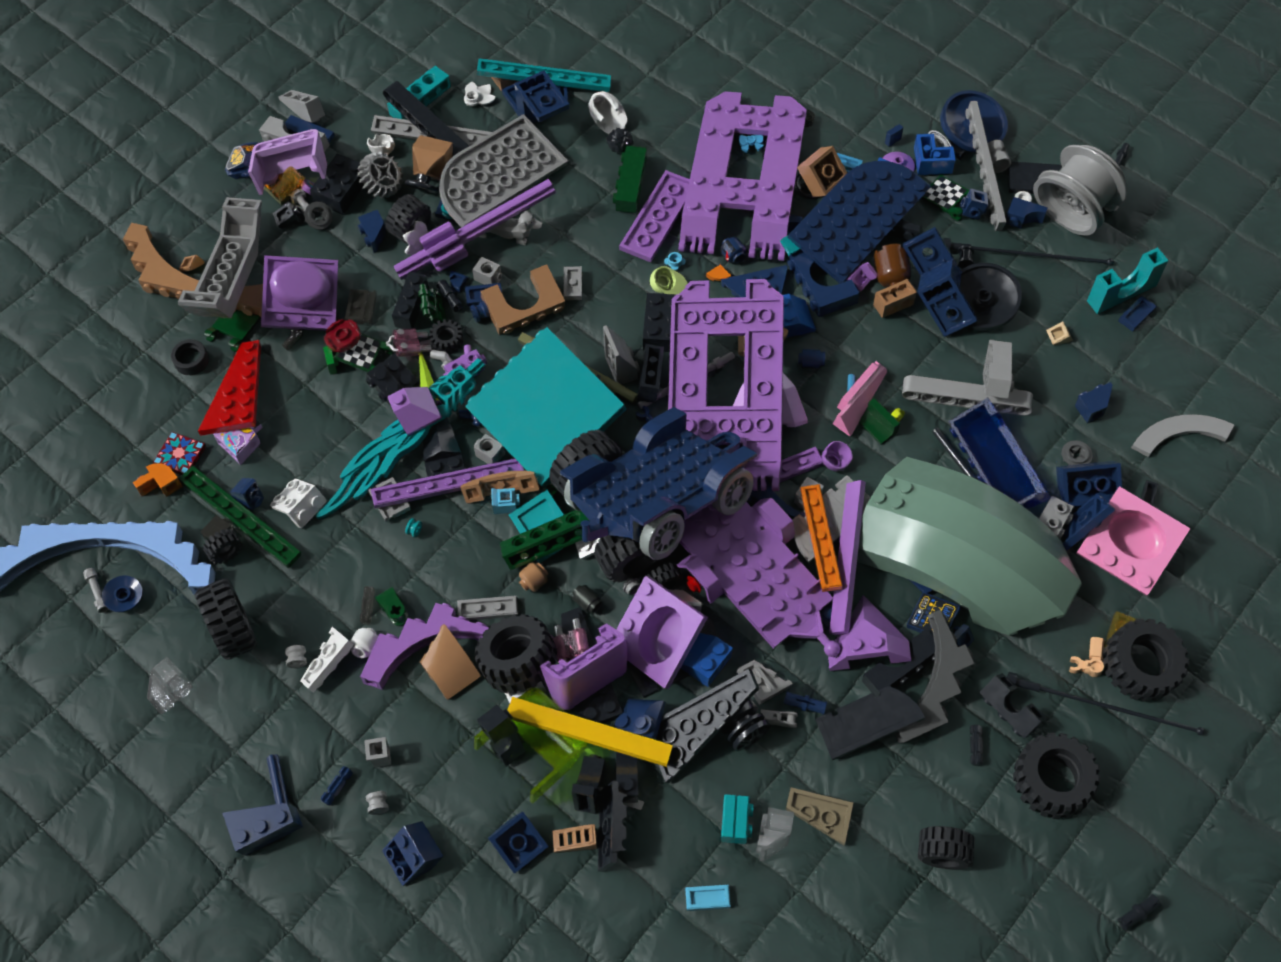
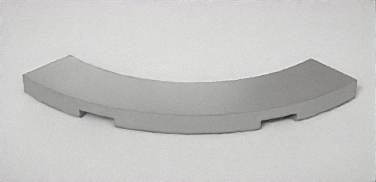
[1131,415,1234,457]

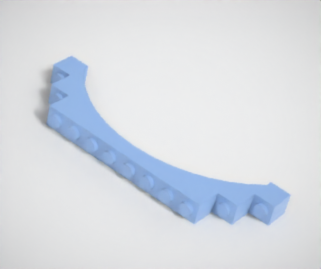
[0,521,216,594]

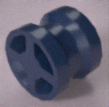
[470,301,490,323]

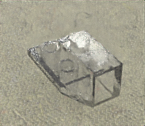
[147,657,193,715]
[756,807,794,862]

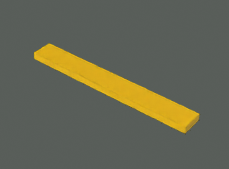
[508,697,673,767]

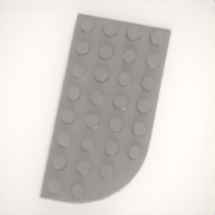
[439,114,568,228]

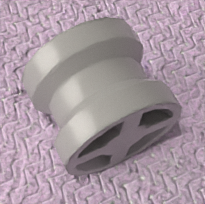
[285,645,307,668]
[366,791,389,815]

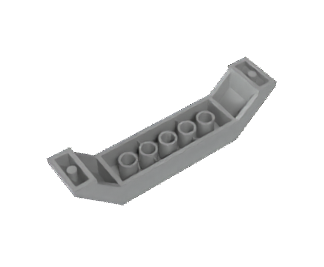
[178,197,262,318]

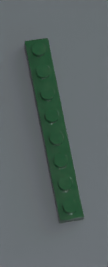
[179,466,302,568]

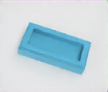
[685,885,731,911]

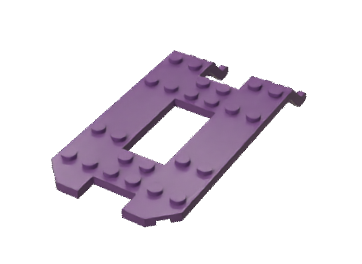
[679,91,807,261]
[668,279,784,491]

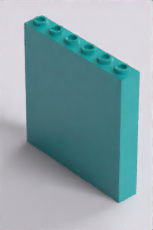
[465,327,627,488]

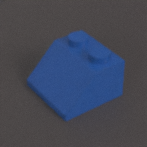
[783,294,816,338]
[681,633,733,687]

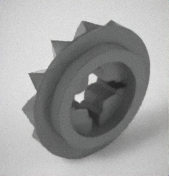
[304,202,332,230]
[1061,441,1093,465]

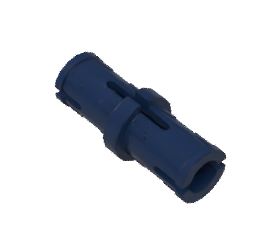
[784,691,827,715]

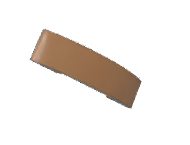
[460,471,540,503]

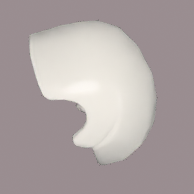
[367,134,395,154]

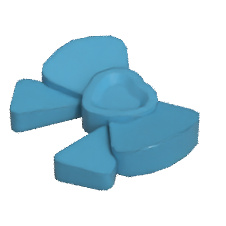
[739,135,763,153]

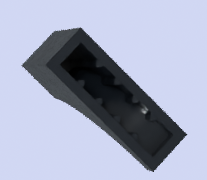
[572,754,605,814]

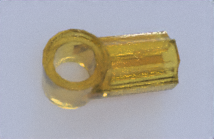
[270,166,305,201]

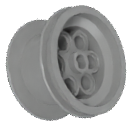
[1033,145,1127,236]

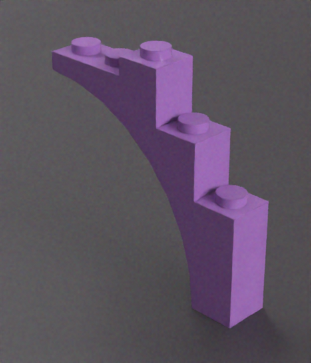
[360,603,489,690]

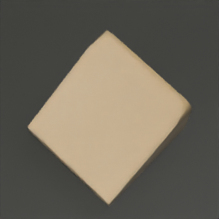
[1046,322,1073,346]

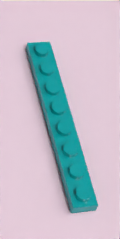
[477,58,611,92]

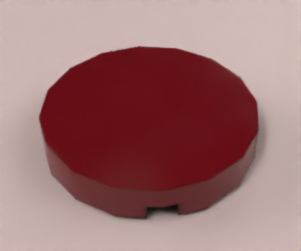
[324,319,361,352]

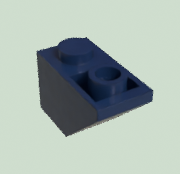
[357,210,387,253]
[1075,382,1113,423]
[230,478,264,512]

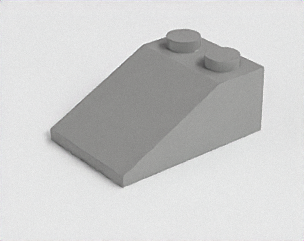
[603,325,640,384]

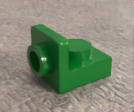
[323,346,339,375]

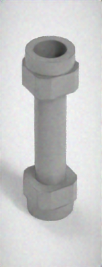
[83,568,109,613]

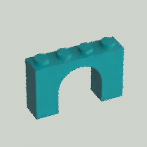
[1087,247,1169,314]

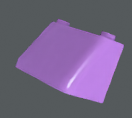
[540,623,627,710]

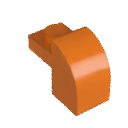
[133,463,183,497]

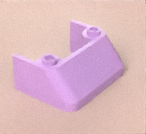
[248,129,327,195]

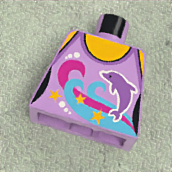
[213,420,263,465]

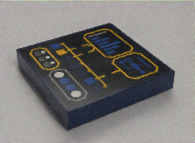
[907,592,960,635]

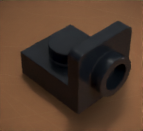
[273,202,304,229]

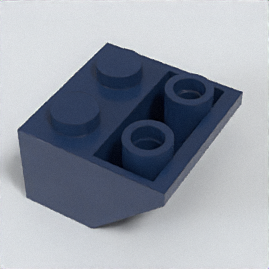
[382,821,444,886]

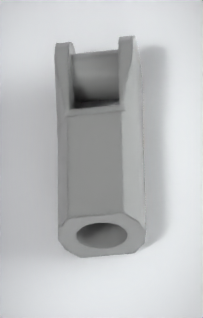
[760,709,798,728]

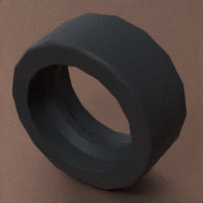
[171,339,209,375]

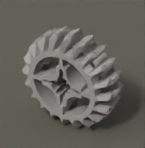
[357,151,404,199]

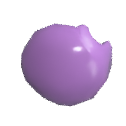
[822,441,853,472]

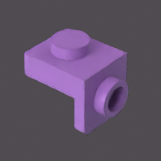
[846,262,877,292]

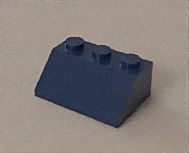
[1056,461,1122,506]

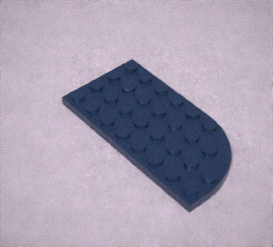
[787,161,931,284]

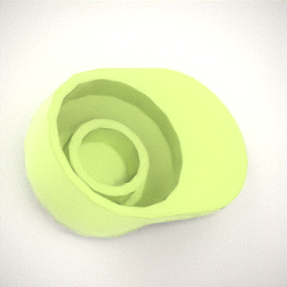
[650,266,687,295]

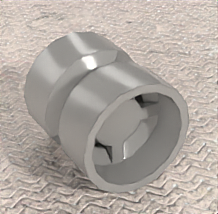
[987,140,1011,173]

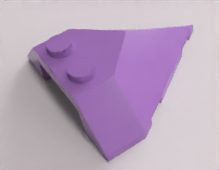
[828,595,911,671]

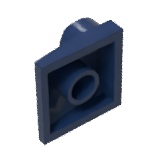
[615,699,666,740]
[488,812,549,874]

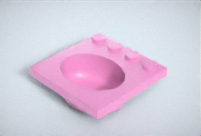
[1076,486,1190,596]

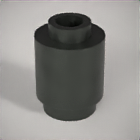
[573,585,602,614]

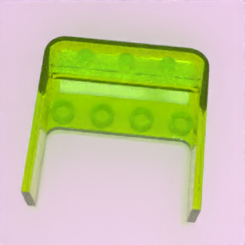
[474,688,589,804]

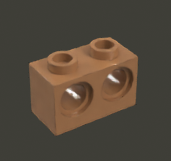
[873,279,917,318]

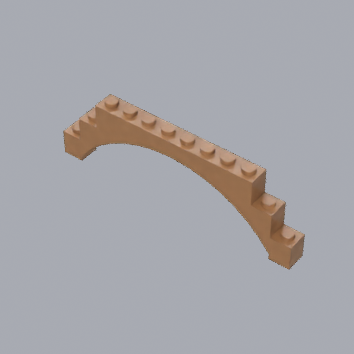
[123,223,263,317]

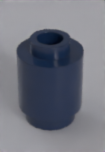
[798,349,825,368]

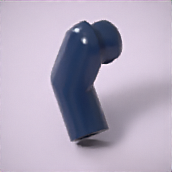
[459,410,482,426]

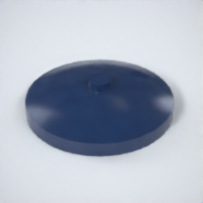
[940,90,1008,152]

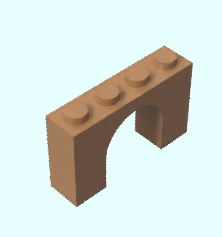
[481,264,565,335]

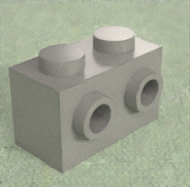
[1039,496,1074,539]

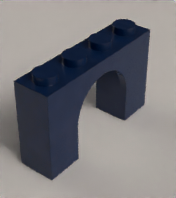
[787,250,859,317]

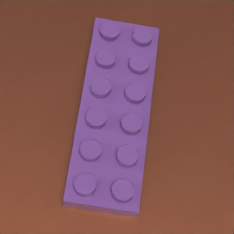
[619,170,690,262]

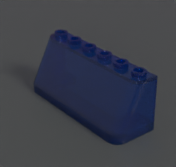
[948,397,1051,509]

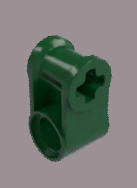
[375,587,409,626]

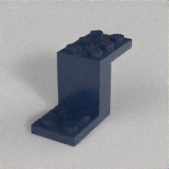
[502,70,570,124]
[903,227,977,337]

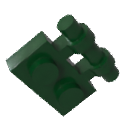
[419,284,447,325]

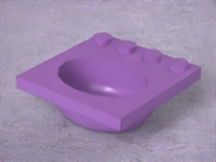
[261,255,338,331]
[616,576,708,689]

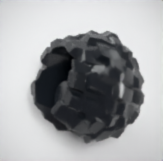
[606,127,634,155]

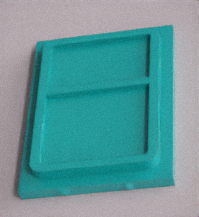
[509,490,564,563]

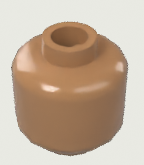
[519,563,548,592]

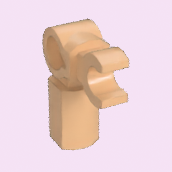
[1069,637,1105,677]

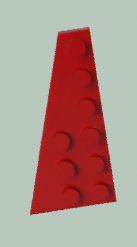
[198,340,261,436]

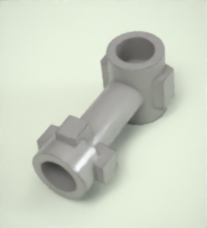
[289,188,315,215]

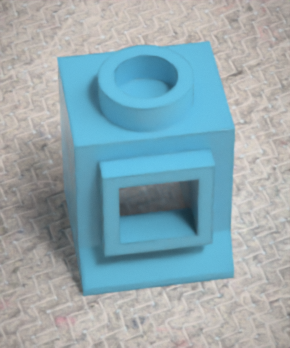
[491,488,520,514]

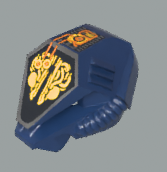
[225,142,260,179]

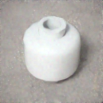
[350,628,378,658]

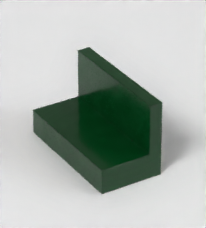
[859,398,900,445]

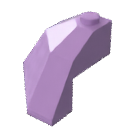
[733,373,808,427]

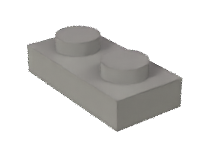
[564,266,582,300]

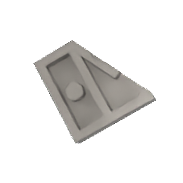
[736,660,793,705]

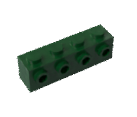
[613,146,647,213]

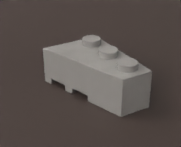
[983,340,1014,398]

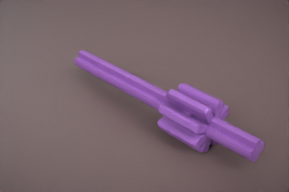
[394,179,556,280]

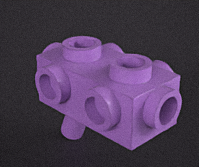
[443,345,487,382]

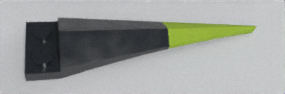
[419,352,465,477]

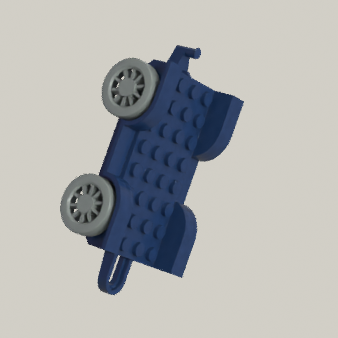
[560,407,757,560]

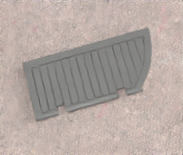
[792,475,871,562]

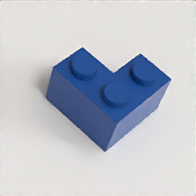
[914,134,955,175]

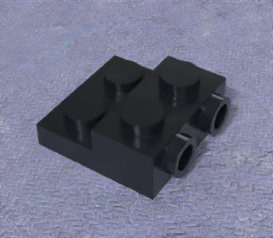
[366,353,419,405]

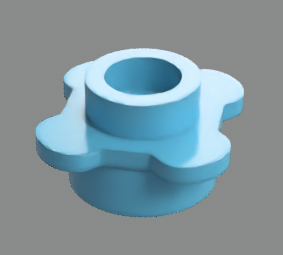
[664,252,686,271]

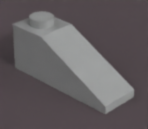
[279,90,325,123]

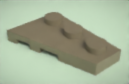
[786,787,853,846]

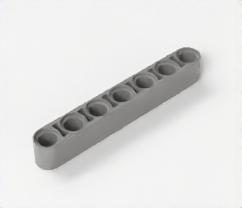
[902,375,1033,416]

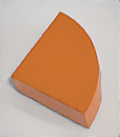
[706,264,731,281]

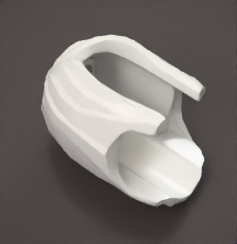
[588,91,627,134]

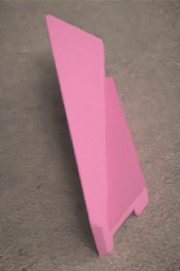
[833,361,887,436]

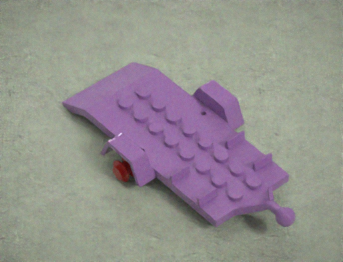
[677,498,840,657]

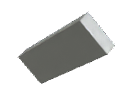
[457,596,518,621]

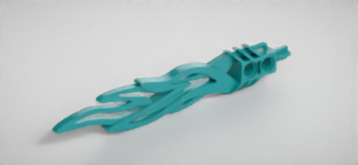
[316,358,485,519]

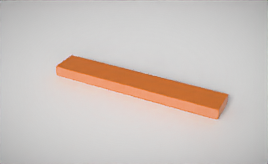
[800,484,842,592]

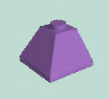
[388,387,442,436]

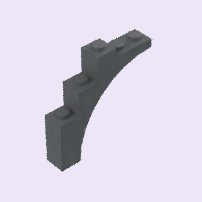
[894,610,974,743]

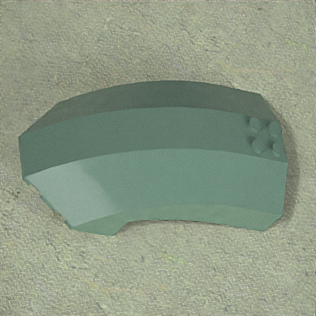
[857,457,1082,636]

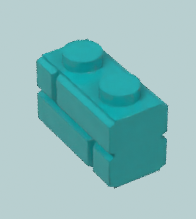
[721,794,753,844]

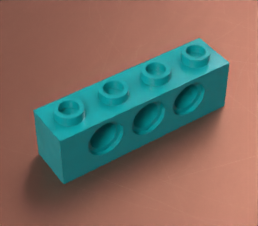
[387,66,451,120]

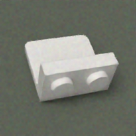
[270,479,327,529]

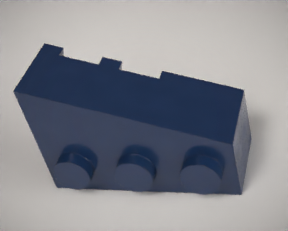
[222,803,303,856]

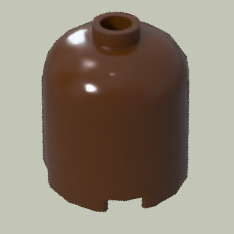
[874,244,912,288]

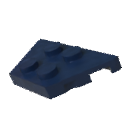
[721,265,788,298]
[1062,493,1115,551]

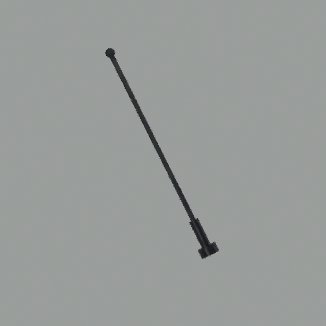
[943,238,1114,266]
[1007,672,1205,735]

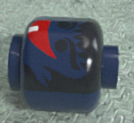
[720,237,747,264]

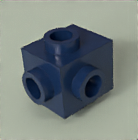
[961,189,988,220]

